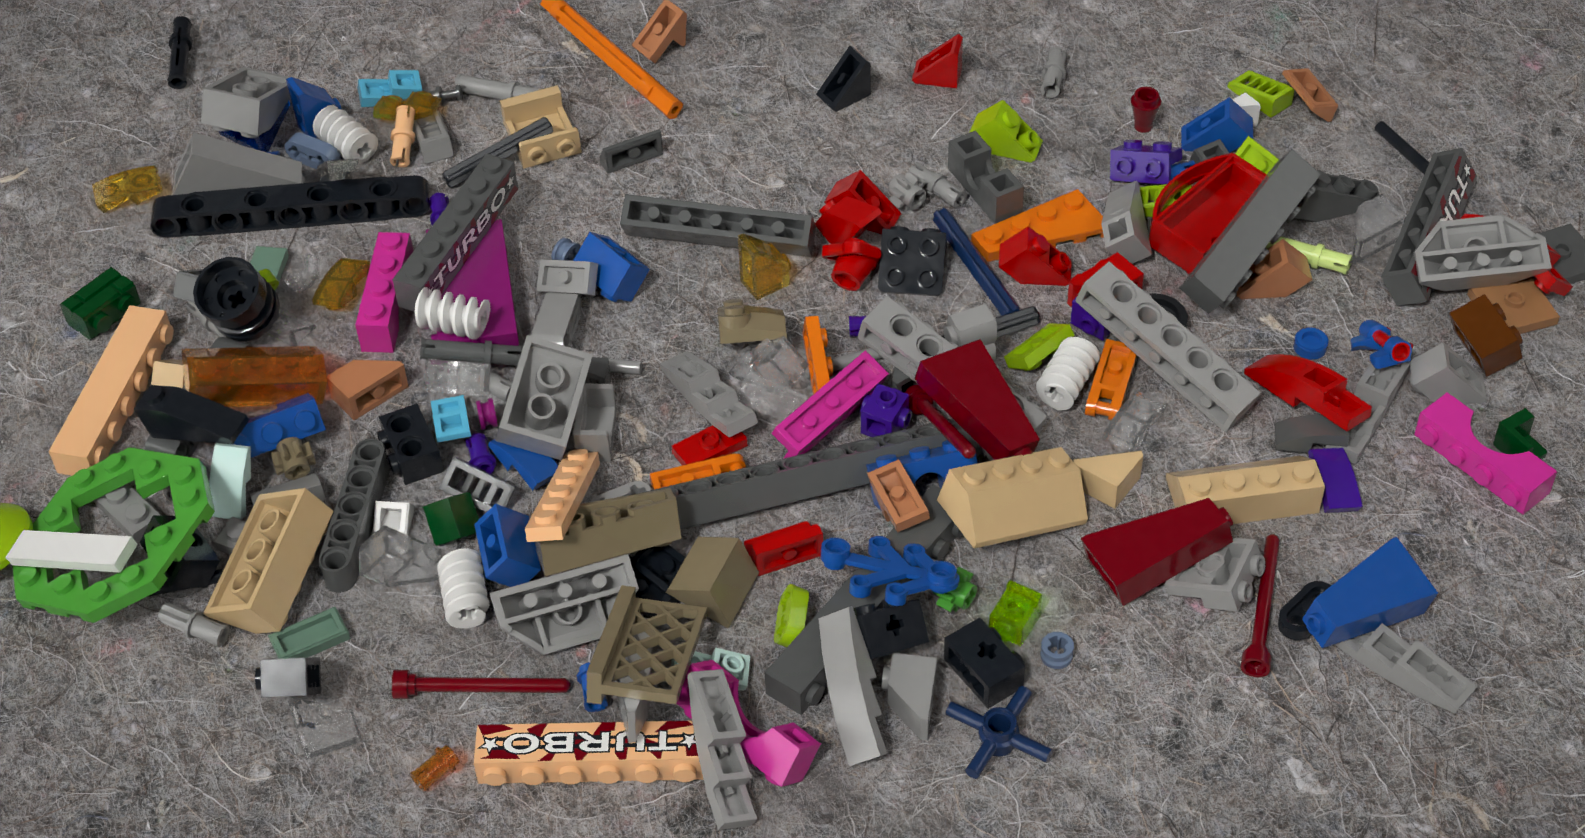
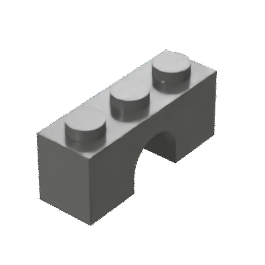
[948,131,1024,224]

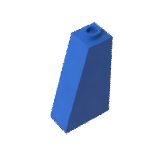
[1302,537,1438,648]

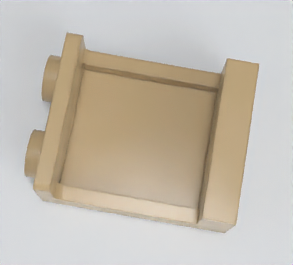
[500,85,582,169]

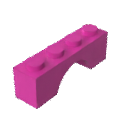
[355,232,414,353]
[1414,392,1557,515]
[677,660,821,787]

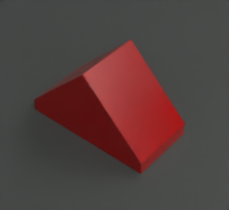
[912,34,963,89]

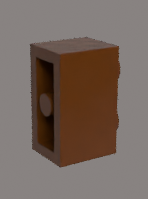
[1449,294,1523,377]

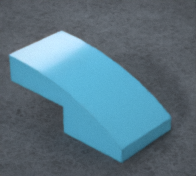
[357,70,422,107]
[431,395,471,443]

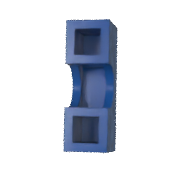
[233,393,326,458]
[866,440,978,510]

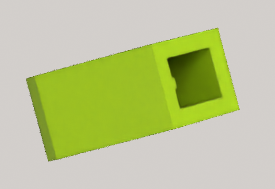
[969,100,1043,163]

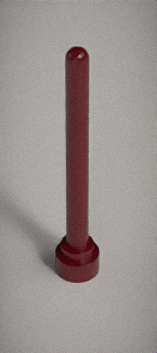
[905,385,976,459]
[1240,534,1280,678]
[392,669,571,699]

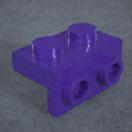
[1110,140,1182,184]

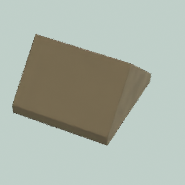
[666,537,759,628]

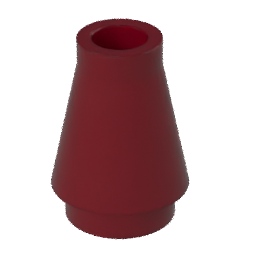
[1131,86,1162,133]

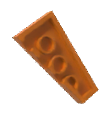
[971,189,1104,262]

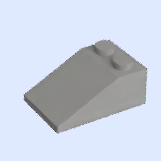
[201,67,297,138]
[495,335,593,460]

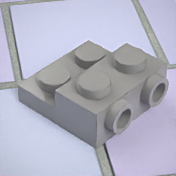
[1164,537,1265,612]

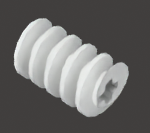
[313,105,378,165]
[415,287,490,339]
[1036,337,1100,410]
[437,548,490,629]

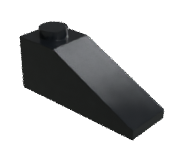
[134,385,250,444]

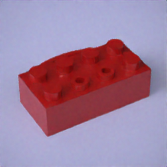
[1149,153,1266,274]

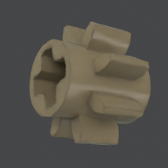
[271,437,316,480]

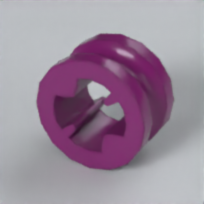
[476,398,498,430]

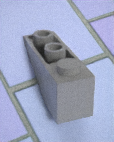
[1101,180,1152,264]

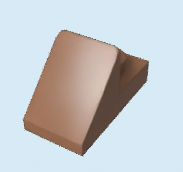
[632,0,687,64]
[867,459,930,533]

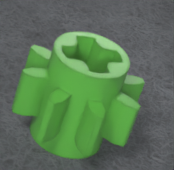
[932,567,977,613]

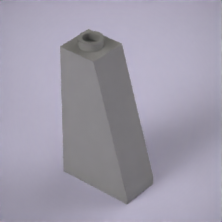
[173,132,306,195]

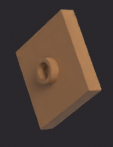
[1467,277,1560,334]

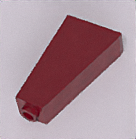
[914,339,1040,460]
[1081,498,1233,606]

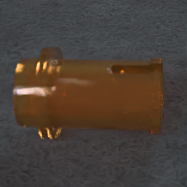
[409,745,460,792]

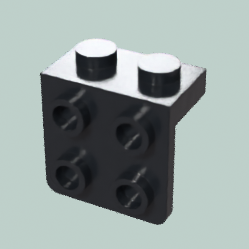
[878,226,947,296]

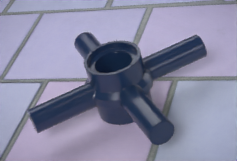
[946,686,1053,779]

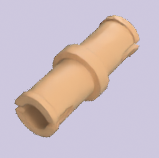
[390,105,416,167]

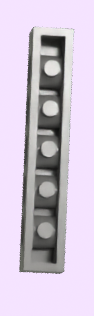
[1075,262,1261,433]
[857,296,1047,435]

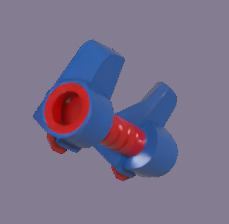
[1350,320,1414,369]

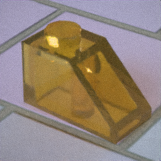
[738,233,791,300]

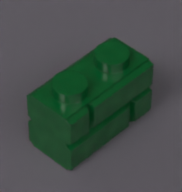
[60,267,141,341]

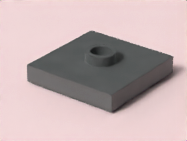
[1539,223,1585,284]

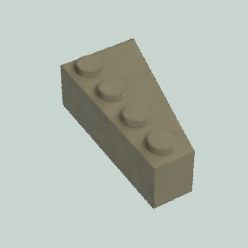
[530,488,682,577]

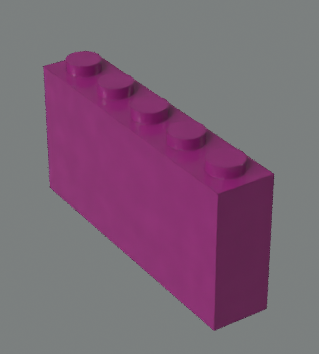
[426,219,519,366]

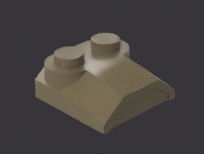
[717,299,787,344]

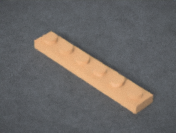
[525,449,600,542]

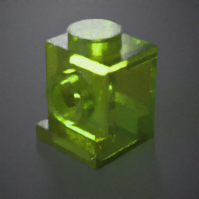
[989,580,1042,646]

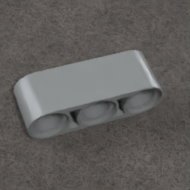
[531,292,581,347]

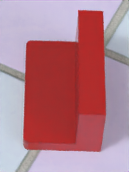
[744,521,823,576]

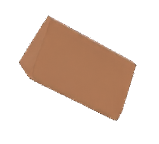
[1282,68,1338,122]

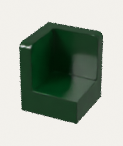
[1493,408,1547,460]
[423,492,479,546]

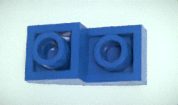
[488,439,558,491]

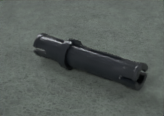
[167,16,193,89]

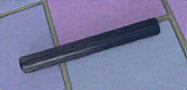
[933,208,1019,315]

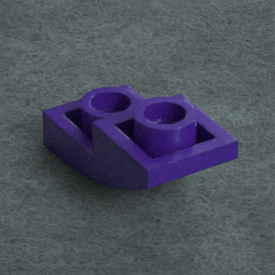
[1308,448,1363,513]

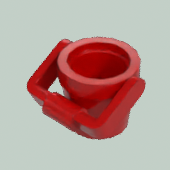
[822,238,881,291]

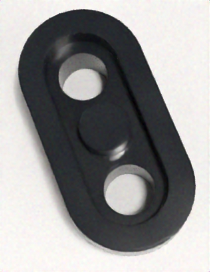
[1278,581,1332,640]

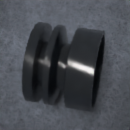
[193,257,280,342]

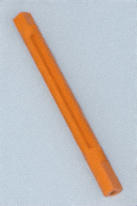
[540,0,683,119]

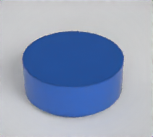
[1293,328,1328,360]

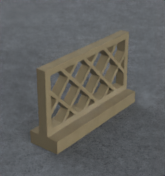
[587,585,707,705]

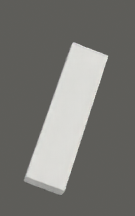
[5,530,138,573]

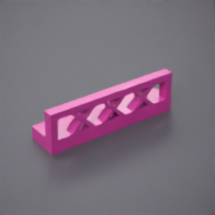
[771,350,889,459]

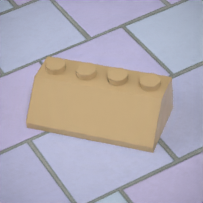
[937,447,1088,548]
[1166,456,1325,524]
[203,488,334,634]

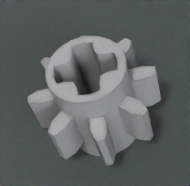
[888,171,926,212]

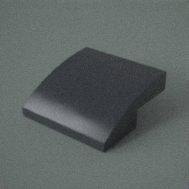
[626,545,686,618]

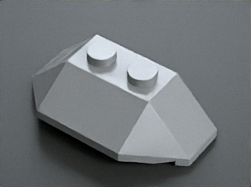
[1414,215,1552,291]
[490,554,639,656]

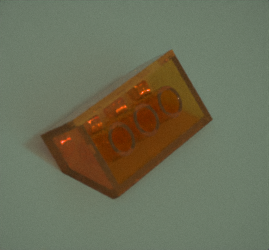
[181,346,327,407]

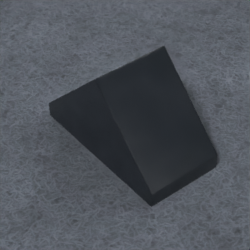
[816,45,871,112]

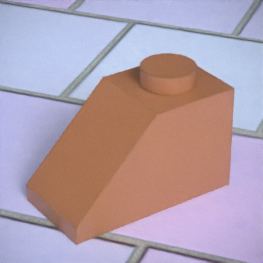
[1236,239,1312,299]
[326,360,409,420]

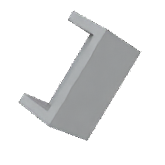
[573,383,617,462]

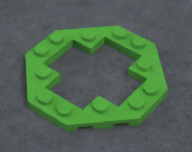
[12,447,215,623]

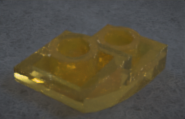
[373,91,442,121]
[92,166,163,213]
[312,258,370,310]

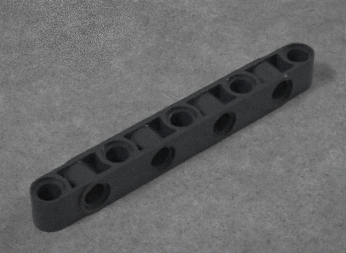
[150,175,429,238]

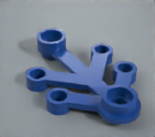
[821,536,960,606]

